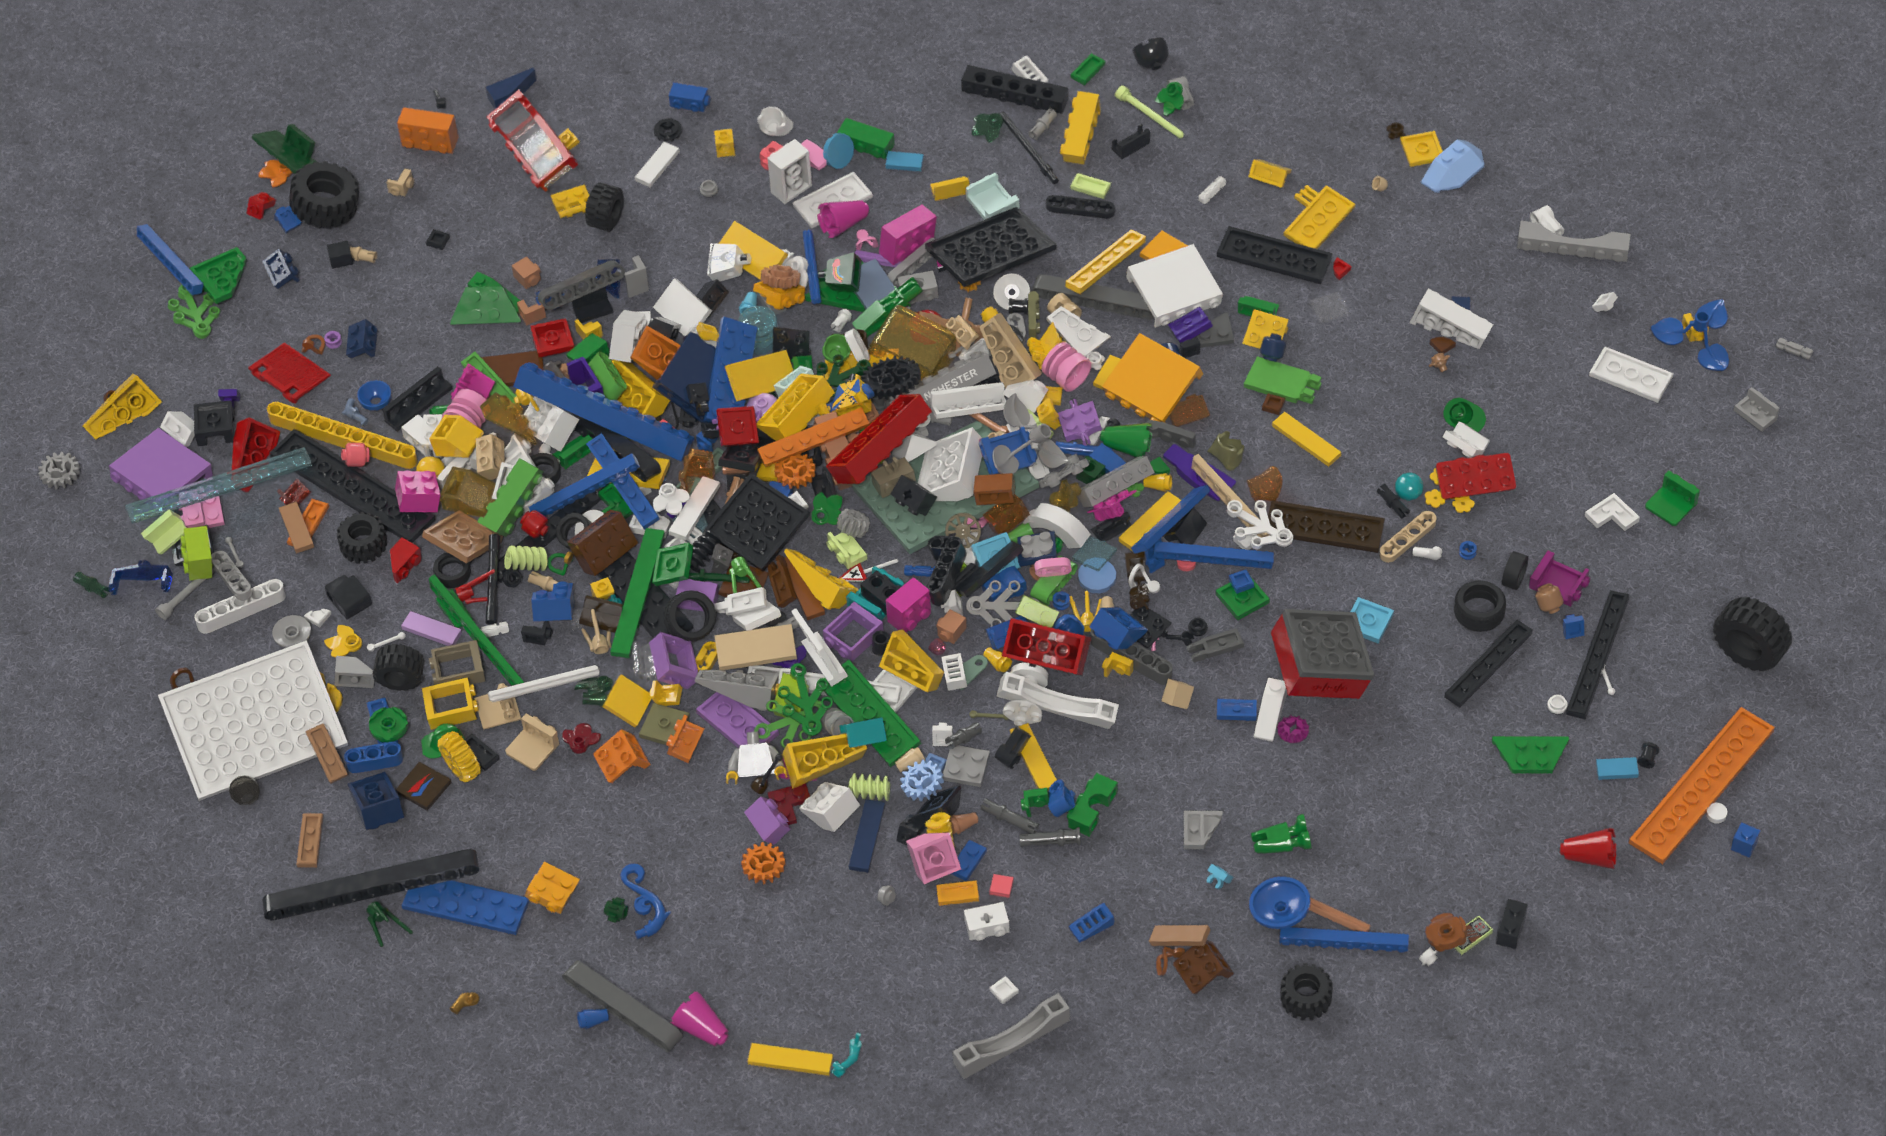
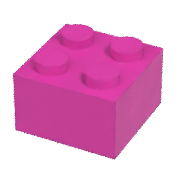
[395,470,440,513]
[886,577,931,632]

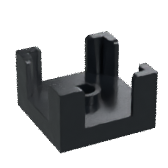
[194,400,235,446]

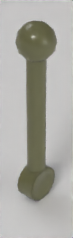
[969,710,1009,720]

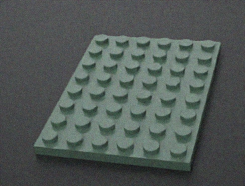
[852,420,1040,554]

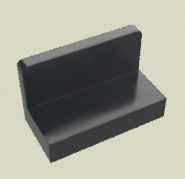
[696,279,729,318]
[571,287,613,323]
[1163,507,1207,545]

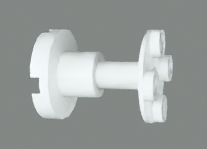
[1003,663,1048,726]

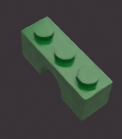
[1067,773,1118,837]

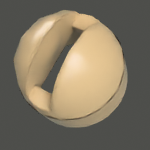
[1372,176,1388,191]

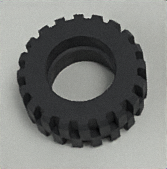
[289,161,359,228]
[1713,597,1792,671]

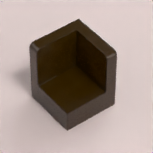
[1125,552,1146,582]

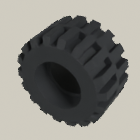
[585,182,624,231]
[336,512,387,564]
[372,644,425,691]
[1280,963,1333,1021]

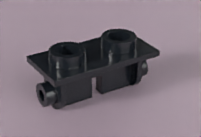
[1091,512,1132,544]

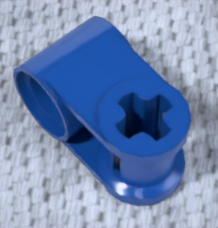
[1048,779,1075,817]

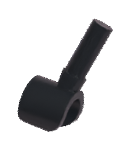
[433,90,446,108]
[1166,631,1195,646]

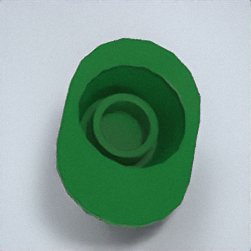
[1443,398,1486,432]
[421,723,465,759]

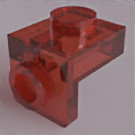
[277,479,311,505]

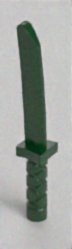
[688,569,750,583]

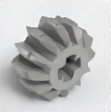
[837,509,870,538]

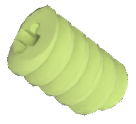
[504,545,548,571]
[848,773,890,801]

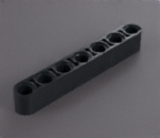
[572,413,661,482]

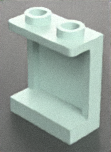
[966,173,1020,220]

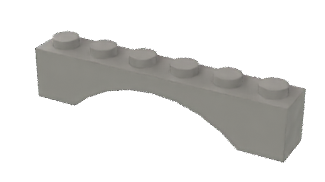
[1517,221,1630,262]
[953,993,1070,1079]

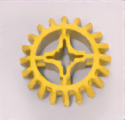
[438,731,480,783]

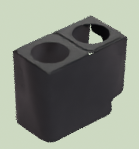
[325,575,372,620]

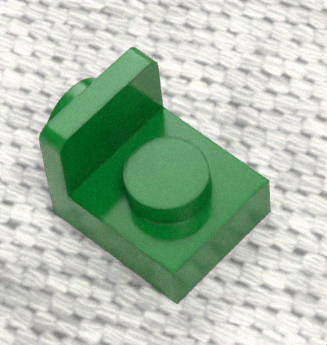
[1021,788,1049,817]

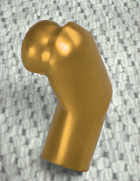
[450,992,479,1015]

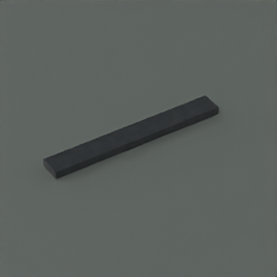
[1566,590,1629,720]

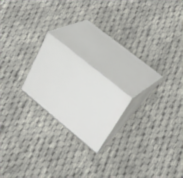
[892,433,937,462]

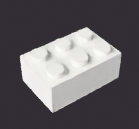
[767,139,812,204]
[609,310,647,363]

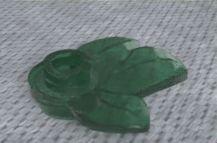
[971,113,1003,143]
[574,676,613,697]

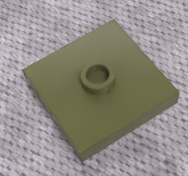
[639,703,690,745]

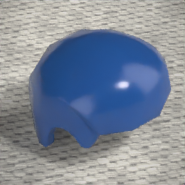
[1054,614,1085,635]

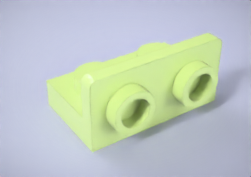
[826,532,867,569]

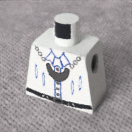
[707,243,751,281]

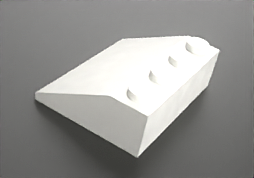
[918,427,982,501]

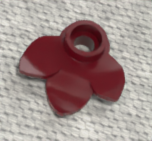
[562,723,601,754]

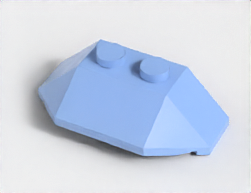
[1421,139,1484,192]

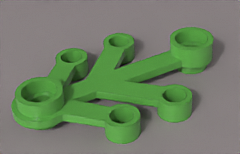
[168,285,220,339]
[754,693,821,749]

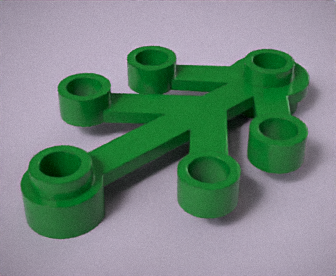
[778,663,833,736]

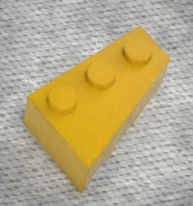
[879,629,944,692]

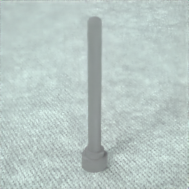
[155,560,223,620]

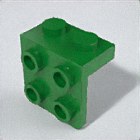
[1645,470,1700,526]

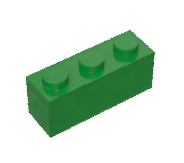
[837,118,895,160]

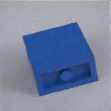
[978,427,1037,475]

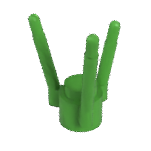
[729,557,761,594]

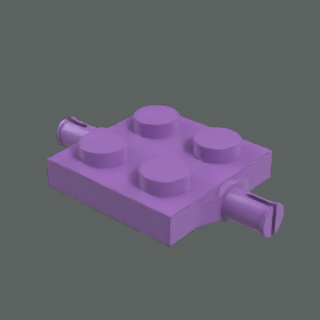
[1058,399,1102,446]

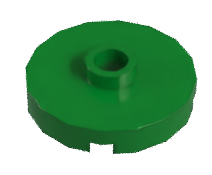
[369,707,408,742]

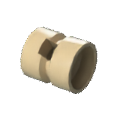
[1047,293,1082,317]

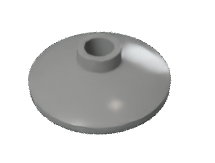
[272,615,311,648]

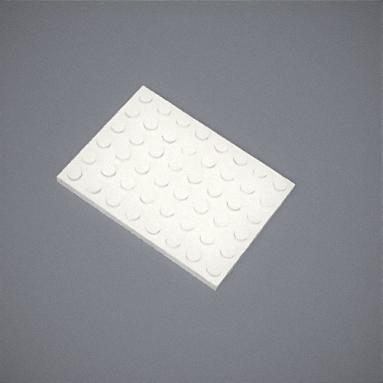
[158,640,348,801]

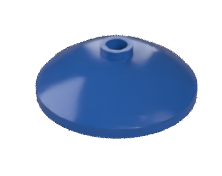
[1249,877,1311,929]

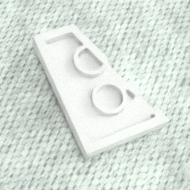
[1046,306,1111,357]

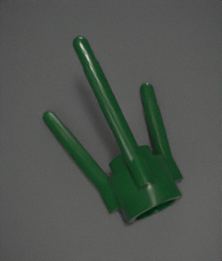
[366,901,413,947]

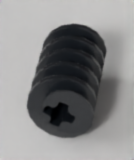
[690,530,722,573]

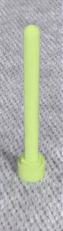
[1115,85,1184,138]

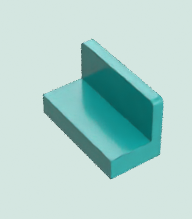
[839,718,886,748]

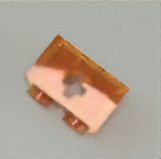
[983,495,1030,535]

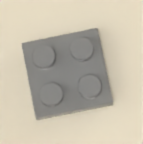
[942,745,990,787]

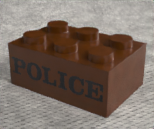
[567,510,638,576]

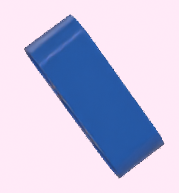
[344,742,403,773]

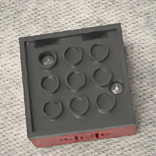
[1271,609,1374,699]

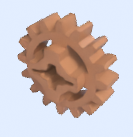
[761,264,800,289]

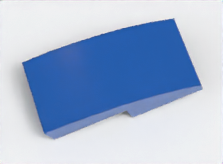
[1090,443,1126,474]

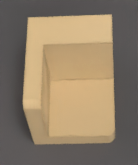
[1162,679,1194,709]

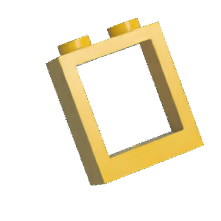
[422,677,479,730]

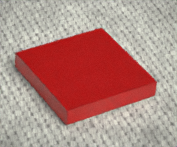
[716,406,759,447]

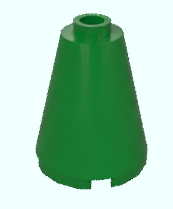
[1100,423,1153,458]

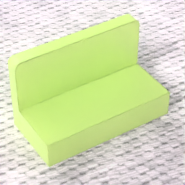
[141,509,187,554]

